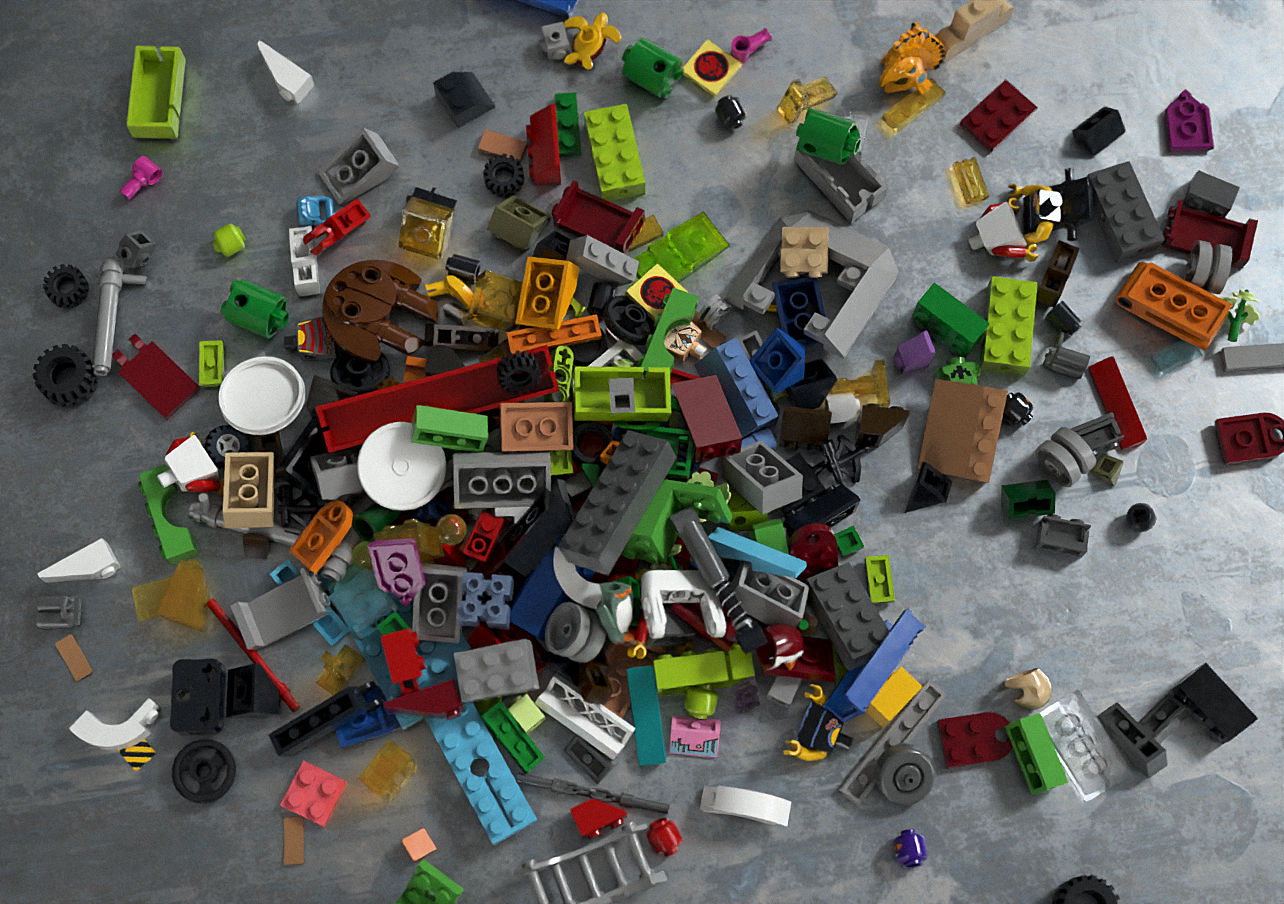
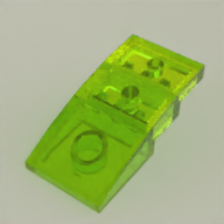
[633,211,730,283]

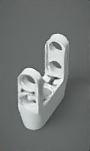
[641,570,726,638]

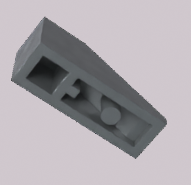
[1098,702,1168,779]

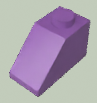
[893,331,935,375]

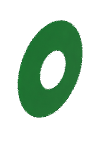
[613,421,660,429]

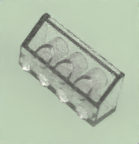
[1040,689,1133,802]

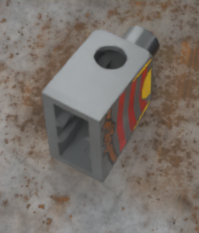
[284,316,338,363]

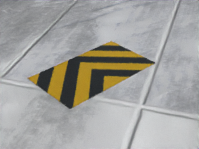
[118,739,157,771]

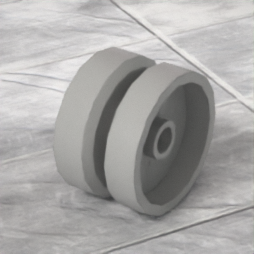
[1185,240,1232,295]
[1035,427,1096,487]
[545,602,606,663]

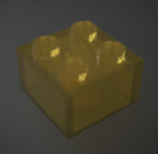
[398,197,455,260]
[467,270,523,332]
[358,739,418,802]

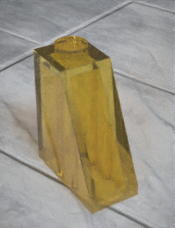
[157,559,208,633]

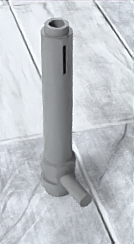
[91,259,146,376]
[188,493,303,546]
[321,493,376,583]

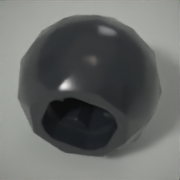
[1126,503,1157,532]

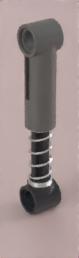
[669,505,768,655]

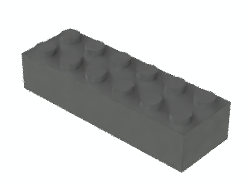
[558,430,677,575]

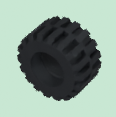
[33,344,99,408]
[1052,875,1120,904]

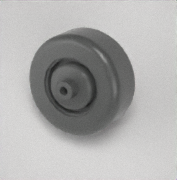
[874,743,936,805]

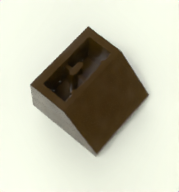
[855,403,910,448]

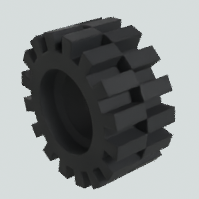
[483,154,524,198]
[43,264,89,309]
[496,351,541,395]

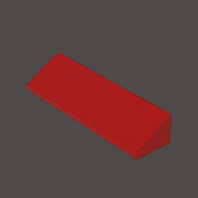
[1088,356,1147,450]

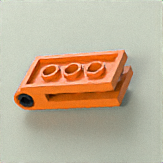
[1115,262,1232,351]

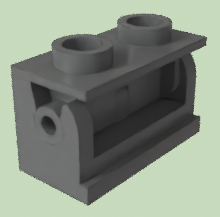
[1183,170,1240,218]
[1070,412,1124,456]
[1035,514,1091,558]

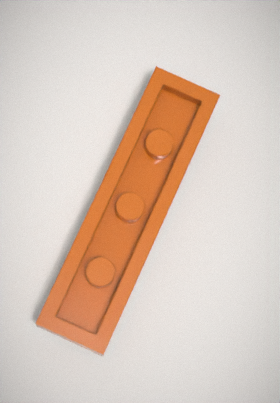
[507,314,602,354]

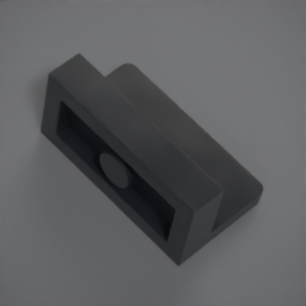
[1072,106,1126,156]

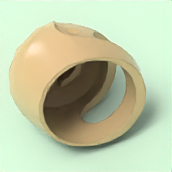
[1004,668,1052,710]

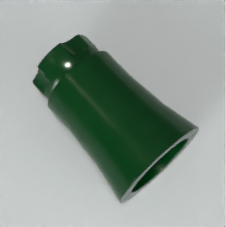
[352,503,404,543]

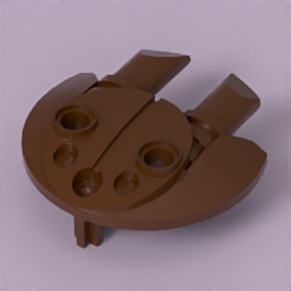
[322,260,438,363]

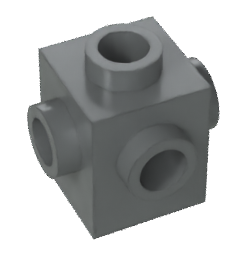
[116,230,156,269]

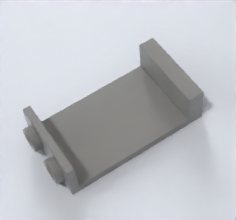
[231,568,332,650]

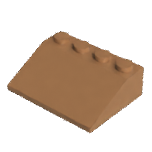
[917,379,1008,484]

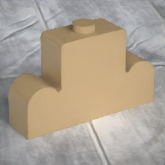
[934,0,1014,64]

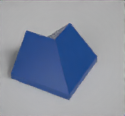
[749,328,805,393]

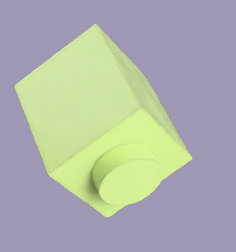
[508,694,546,735]

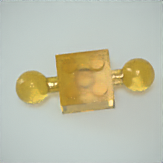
[352,514,467,571]

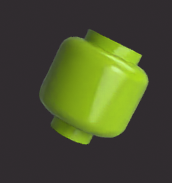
[211,223,246,257]
[684,683,718,719]

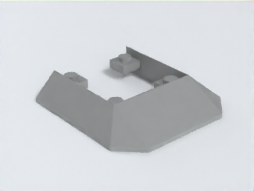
[724,210,899,359]

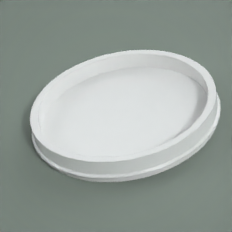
[219,357,306,435]
[357,422,447,511]

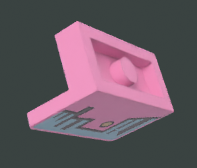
[669,715,720,758]

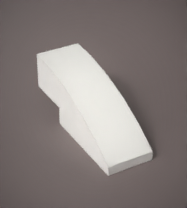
[289,226,320,297]

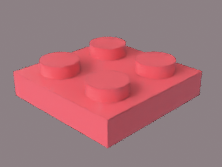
[280,761,348,827]

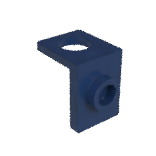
[408,498,452,531]

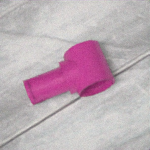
[731,28,772,63]
[119,156,163,200]

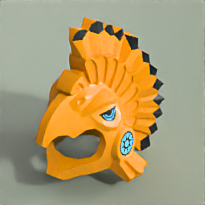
[878,22,945,95]

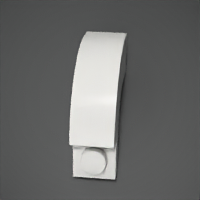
[554,547,602,611]
[69,698,161,750]
[700,786,791,826]

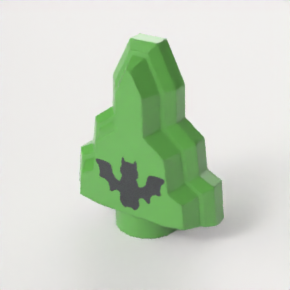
[934,357,981,385]

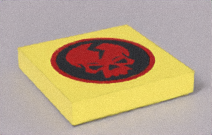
[683,39,742,97]
[625,264,689,322]

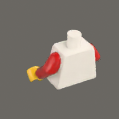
[968,198,1039,262]
[157,432,224,496]

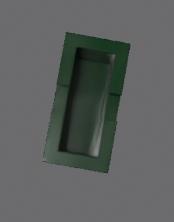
[1001,480,1056,520]

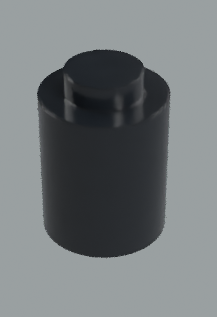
[445,254,481,283]
[587,283,615,319]
[1046,301,1082,336]

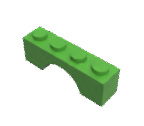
[637,288,699,378]
[138,464,199,565]

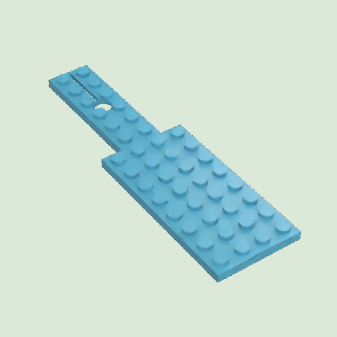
[318,533,538,846]

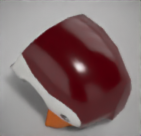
[756,624,804,670]

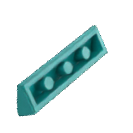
[626,665,666,766]

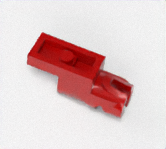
[303,198,371,255]

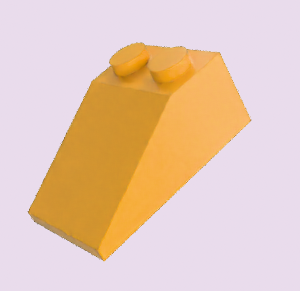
[515,256,580,330]

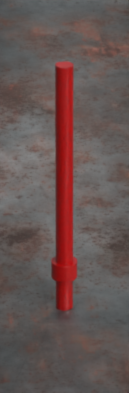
[206,598,300,713]

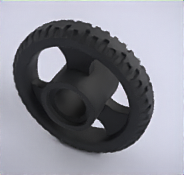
[603,295,656,346]
[330,351,390,397]
[171,739,236,803]

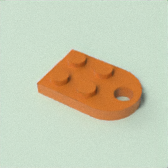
[289,500,353,573]

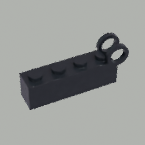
[268,681,384,756]

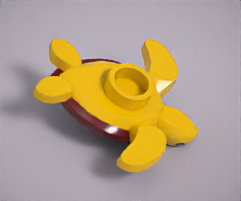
[564,12,621,71]

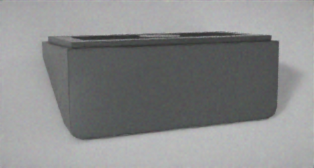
[1139,693,1189,744]
[564,734,618,784]

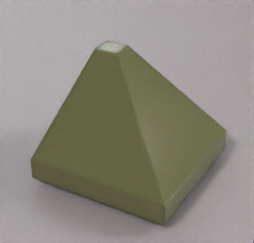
[1091,453,1124,487]

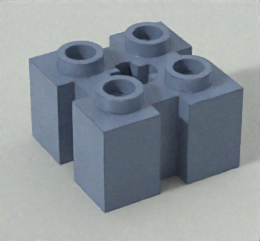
[457,572,514,630]

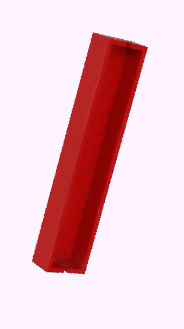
[316,345,560,453]

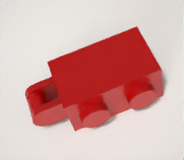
[381,628,426,696]

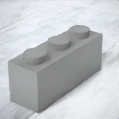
[566,235,639,287]

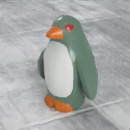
[596,582,634,644]

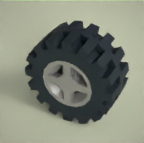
[204,425,249,467]

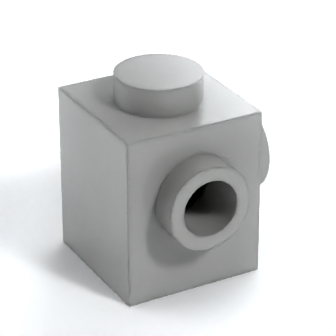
[540,22,570,60]

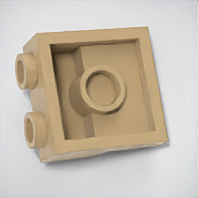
[780,227,829,278]

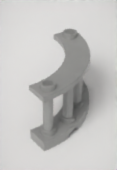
[514,822,667,904]

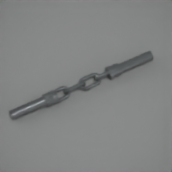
[516,773,670,814]

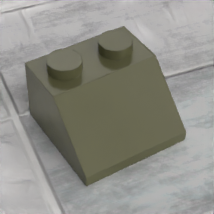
[487,195,552,250]

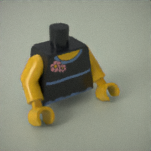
[1007,184,1063,245]
[783,684,853,761]

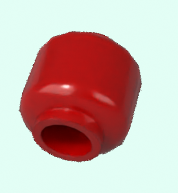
[646,817,682,857]

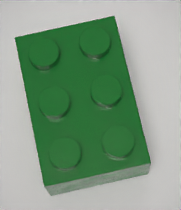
[911,282,990,359]

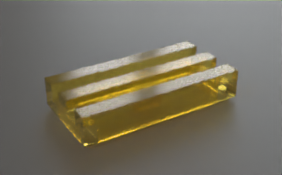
[953,157,989,204]

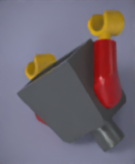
[627,603,696,659]

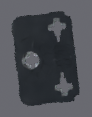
[170,658,226,735]

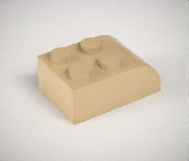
[223,452,275,528]

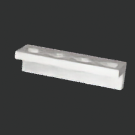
[535,673,636,760]

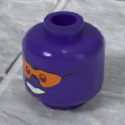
[894,829,928,868]

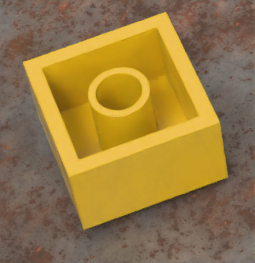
[865,666,923,728]

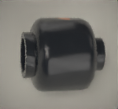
[715,95,747,130]
[1003,392,1034,426]

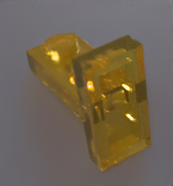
[777,76,838,124]
[830,359,891,408]
[316,644,365,696]

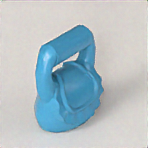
[296,196,334,226]

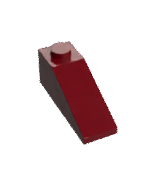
[383,678,465,720]

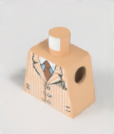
[664,322,707,363]

